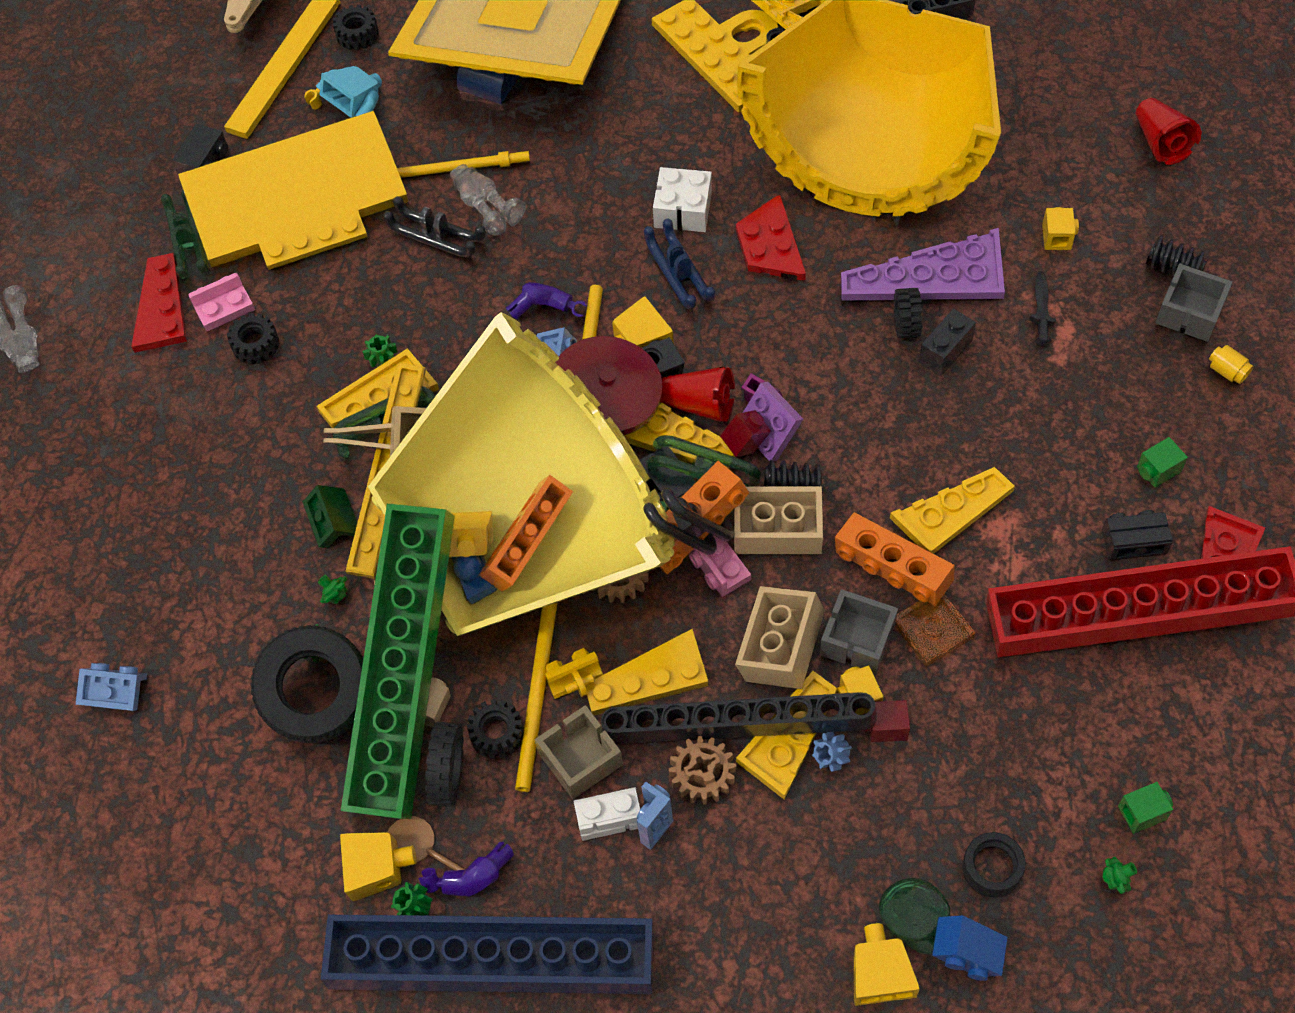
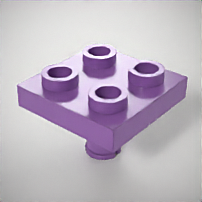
[743,382,803,461]

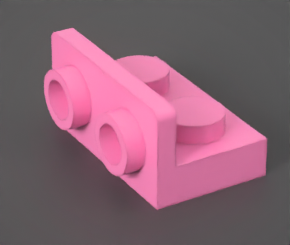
[189,273,255,332]
[689,535,751,597]

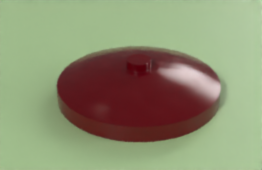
[555,336,662,436]

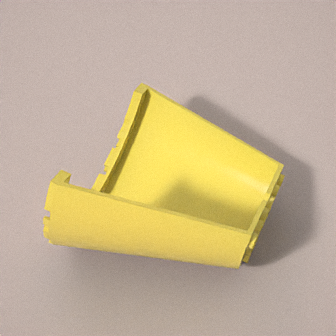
[368,312,674,636]

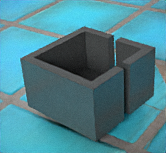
[1156,263,1232,342]
[820,589,898,675]

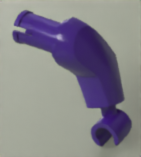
[506,282,588,320]
[419,842,514,896]

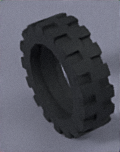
[425,721,464,807]

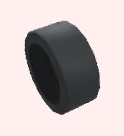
[962,832,1026,898]

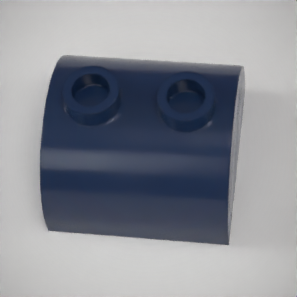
[457,66,519,104]

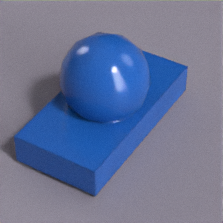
[451,555,497,604]

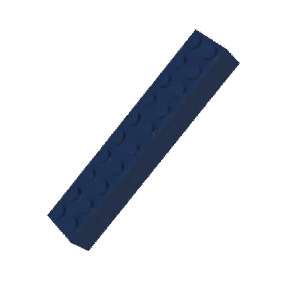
[321,914,654,994]

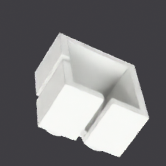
[653,167,712,232]

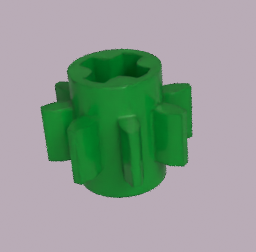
[362,334,398,368]
[391,882,433,916]

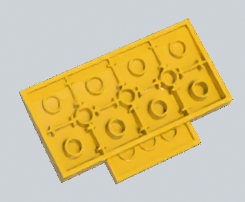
[178,111,408,270]

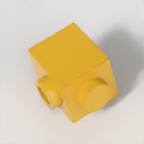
[1042,207,1079,250]
[837,665,883,715]

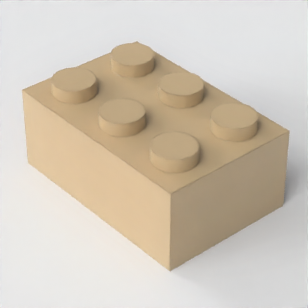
[734,487,823,554]
[735,586,825,689]

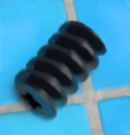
[1145,235,1208,277]
[763,459,822,487]

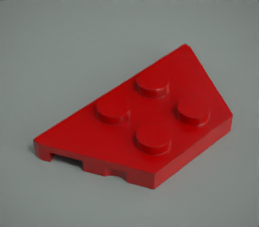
[736,195,806,280]

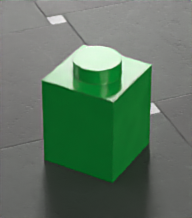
[1137,437,1188,488]
[1118,782,1173,834]

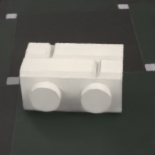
[574,787,640,841]

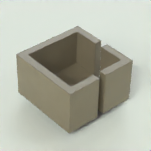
[535,705,623,800]

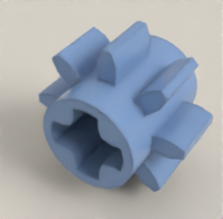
[812,732,852,772]

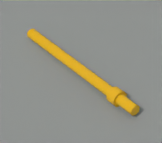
[397,151,530,178]

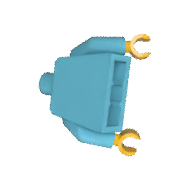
[305,66,382,118]

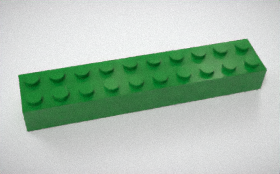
[341,503,455,819]

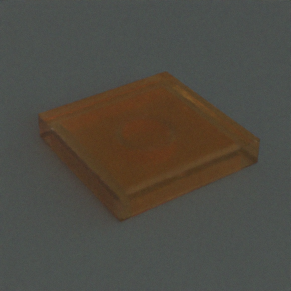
[895,594,976,667]

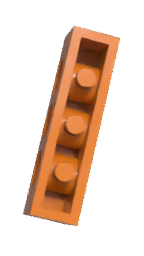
[659,461,749,575]
[479,475,573,592]
[835,512,955,606]

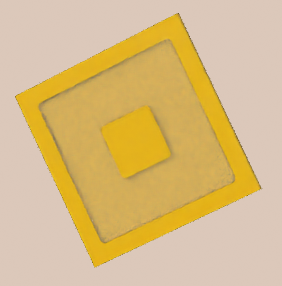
[388,0,621,85]

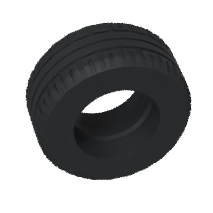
[250,625,364,744]

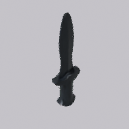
[1029,271,1056,347]

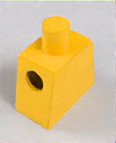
[612,296,674,348]
[449,511,493,557]
[340,833,417,901]
[854,923,919,1006]

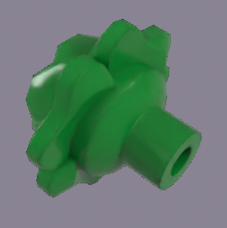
[318,575,348,604]
[1102,857,1137,894]

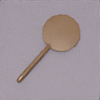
[387,816,464,870]

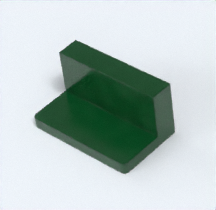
[302,485,357,548]

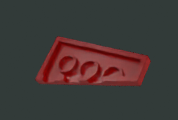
[131,253,187,353]
[1201,506,1265,627]

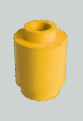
[1209,345,1254,384]

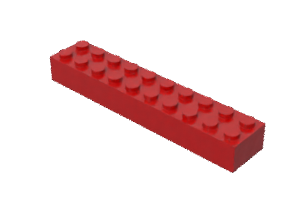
[986,546,1295,658]

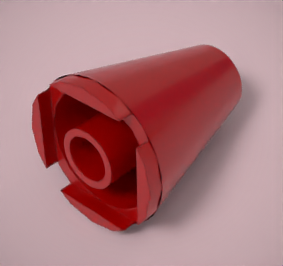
[1136,98,1202,165]
[660,366,735,422]

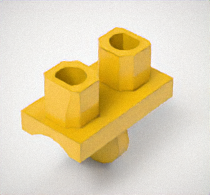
[545,648,603,699]

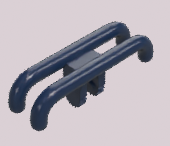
[644,218,716,309]

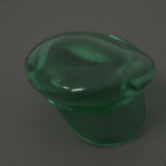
[879,878,950,954]

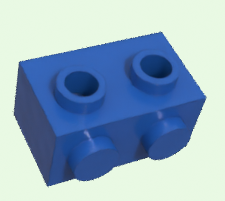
[932,915,1008,981]

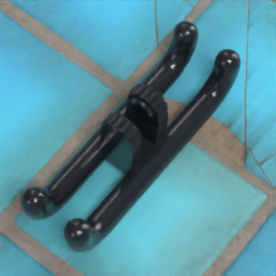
[383,196,486,258]
[643,488,735,555]

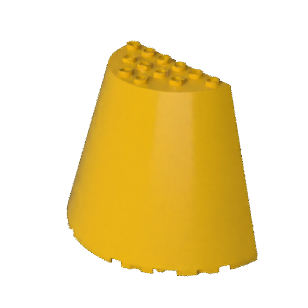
[737,0,1001,216]

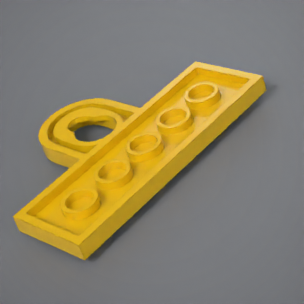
[652,0,778,113]

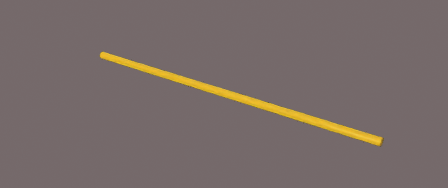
[515,285,603,792]

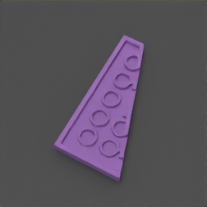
[841,228,1005,300]

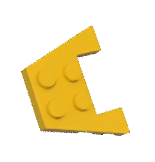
[751,0,826,30]

